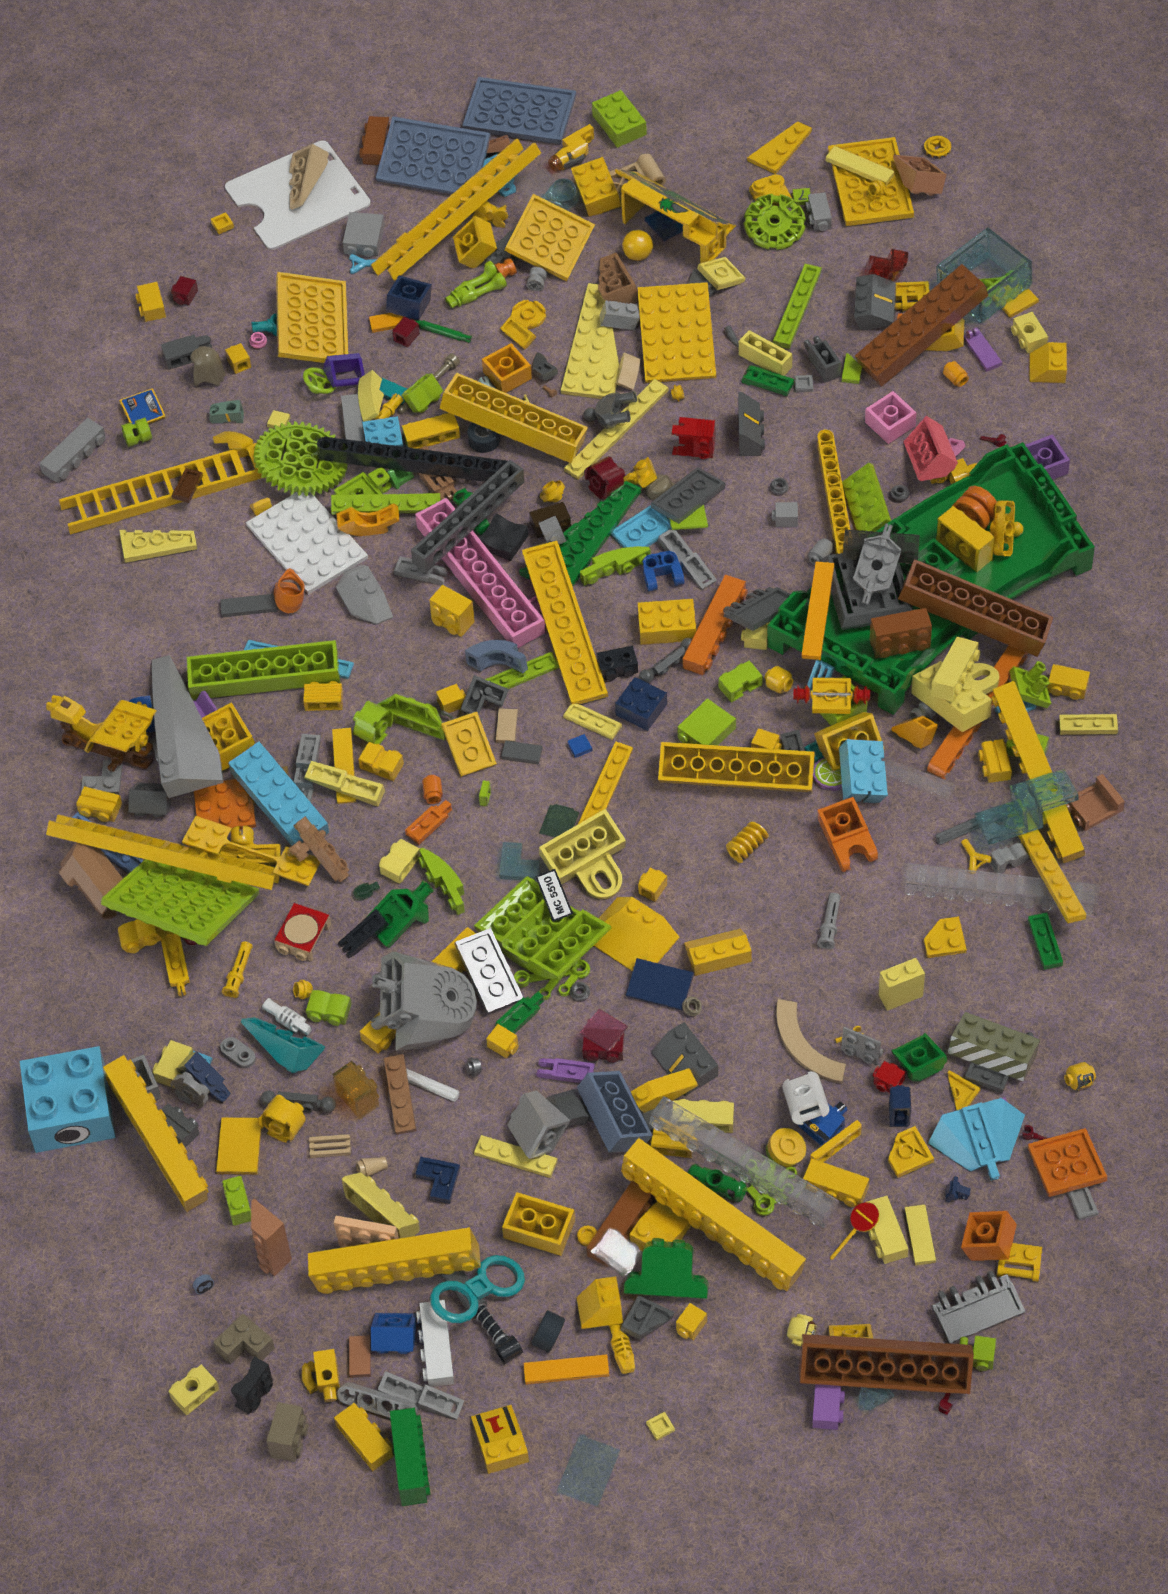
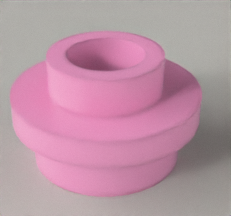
[249,332,267,349]

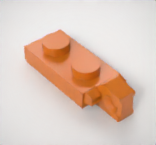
[405,800,452,845]

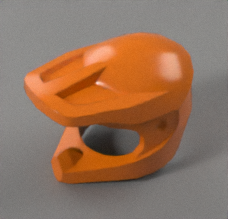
[273,568,305,613]

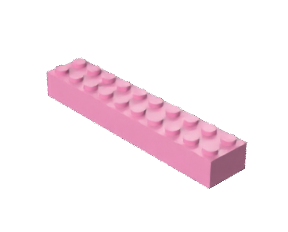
[415,498,545,648]

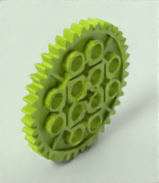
[253,421,348,496]

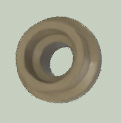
[682,996,702,1017]

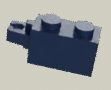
[176,1051,231,1103]

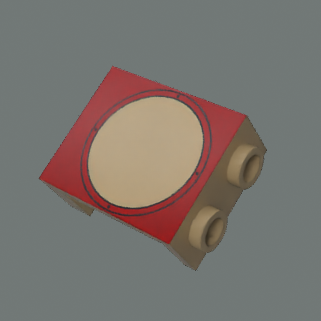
[274,903,331,961]

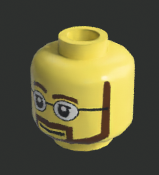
[787,1314,817,1346]

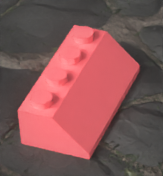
[904,416,958,481]

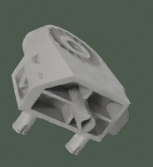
[371,951,477,1051]

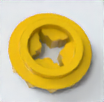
[924,136,951,158]

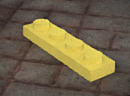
[474,1135,558,1178]

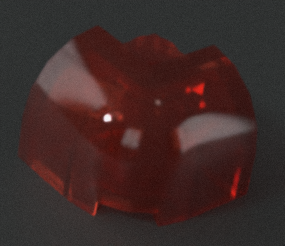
[865,249,908,282]

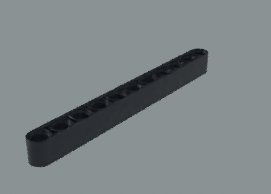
[317,437,508,482]

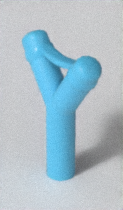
[349,254,377,274]

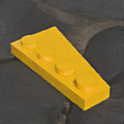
[747,121,812,174]

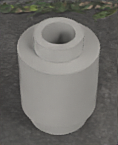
[808,538,833,565]

